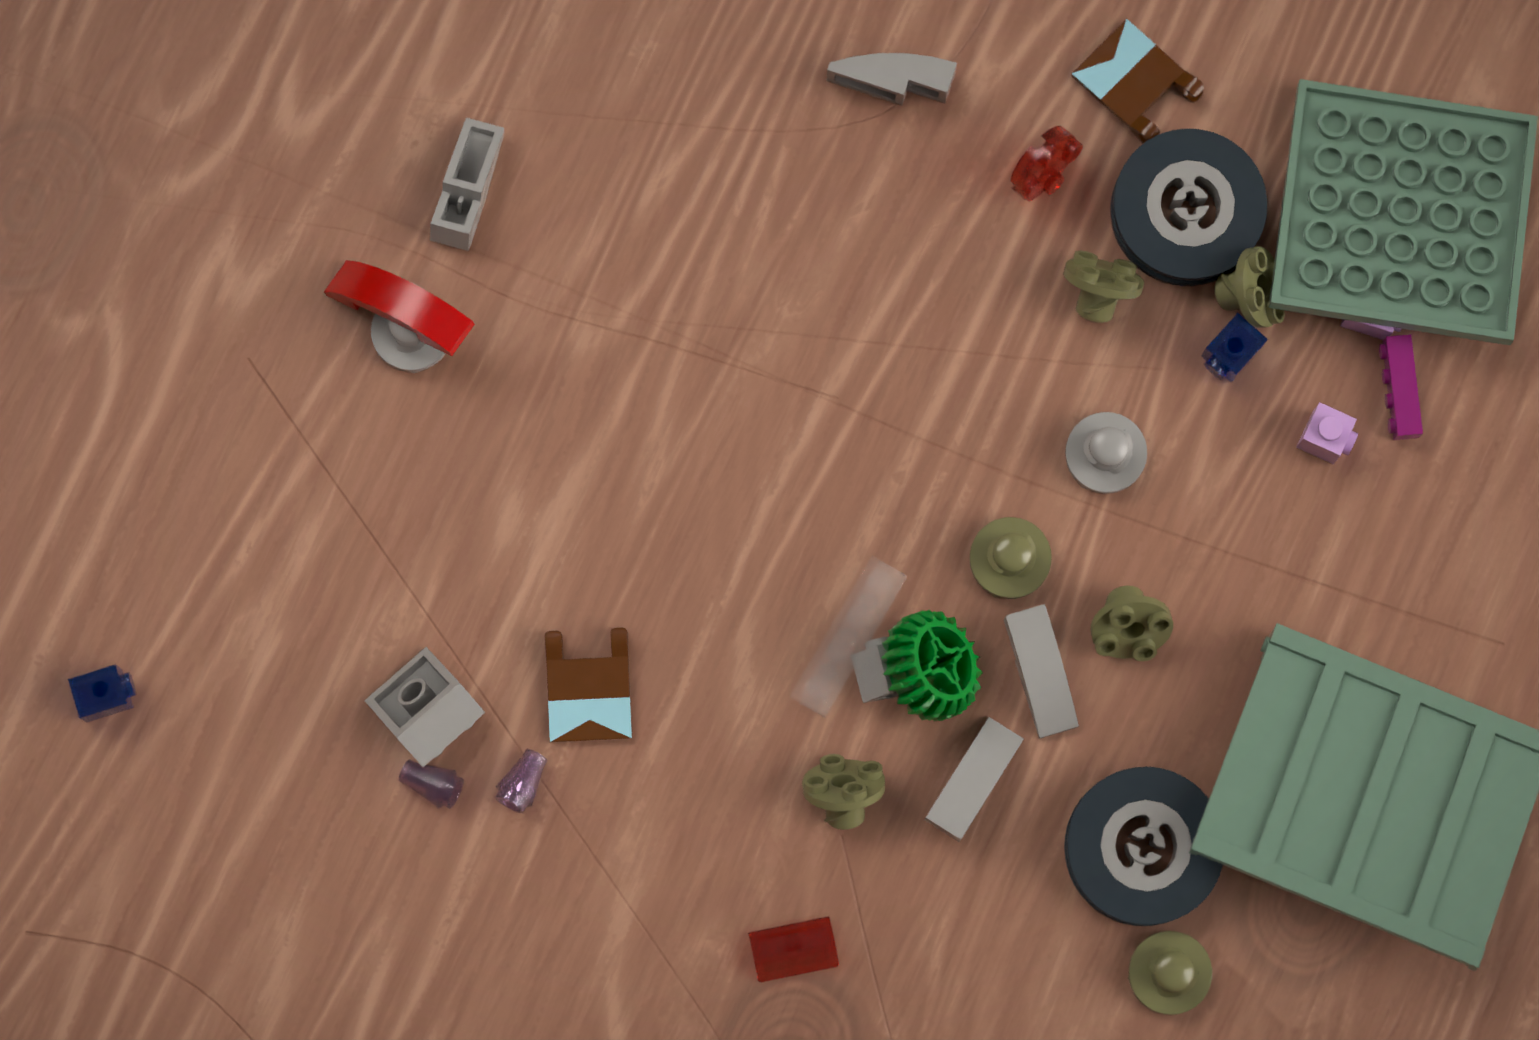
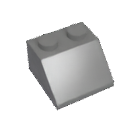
[365,647,485,767]

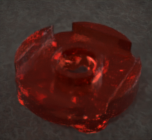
[1010,126,1083,202]

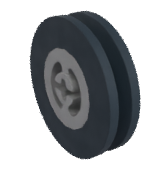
[1110,129,1267,286]
[1064,767,1223,926]

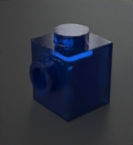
[1201,313,1268,383]
[68,664,137,723]

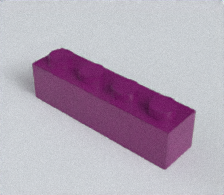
[1379,334,1423,440]

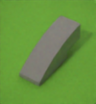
[827,53,957,105]
[430,118,505,251]
[1004,604,1079,739]
[925,717,1024,842]

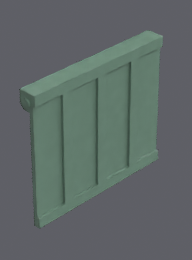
[1189,623,1539,971]

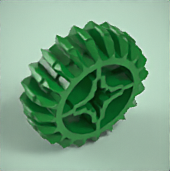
[880,610,983,721]

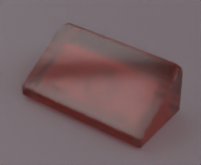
[748,916,839,982]

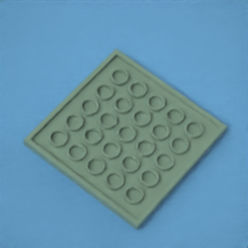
[1269,79,1538,346]

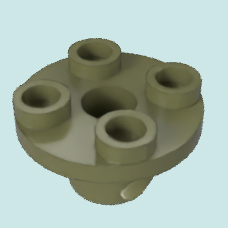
[1215,246,1285,328]
[1063,250,1144,323]
[970,517,1052,599]
[1090,585,1173,661]
[802,754,885,830]
[1128,931,1212,1015]

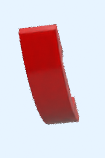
[324,260,475,356]

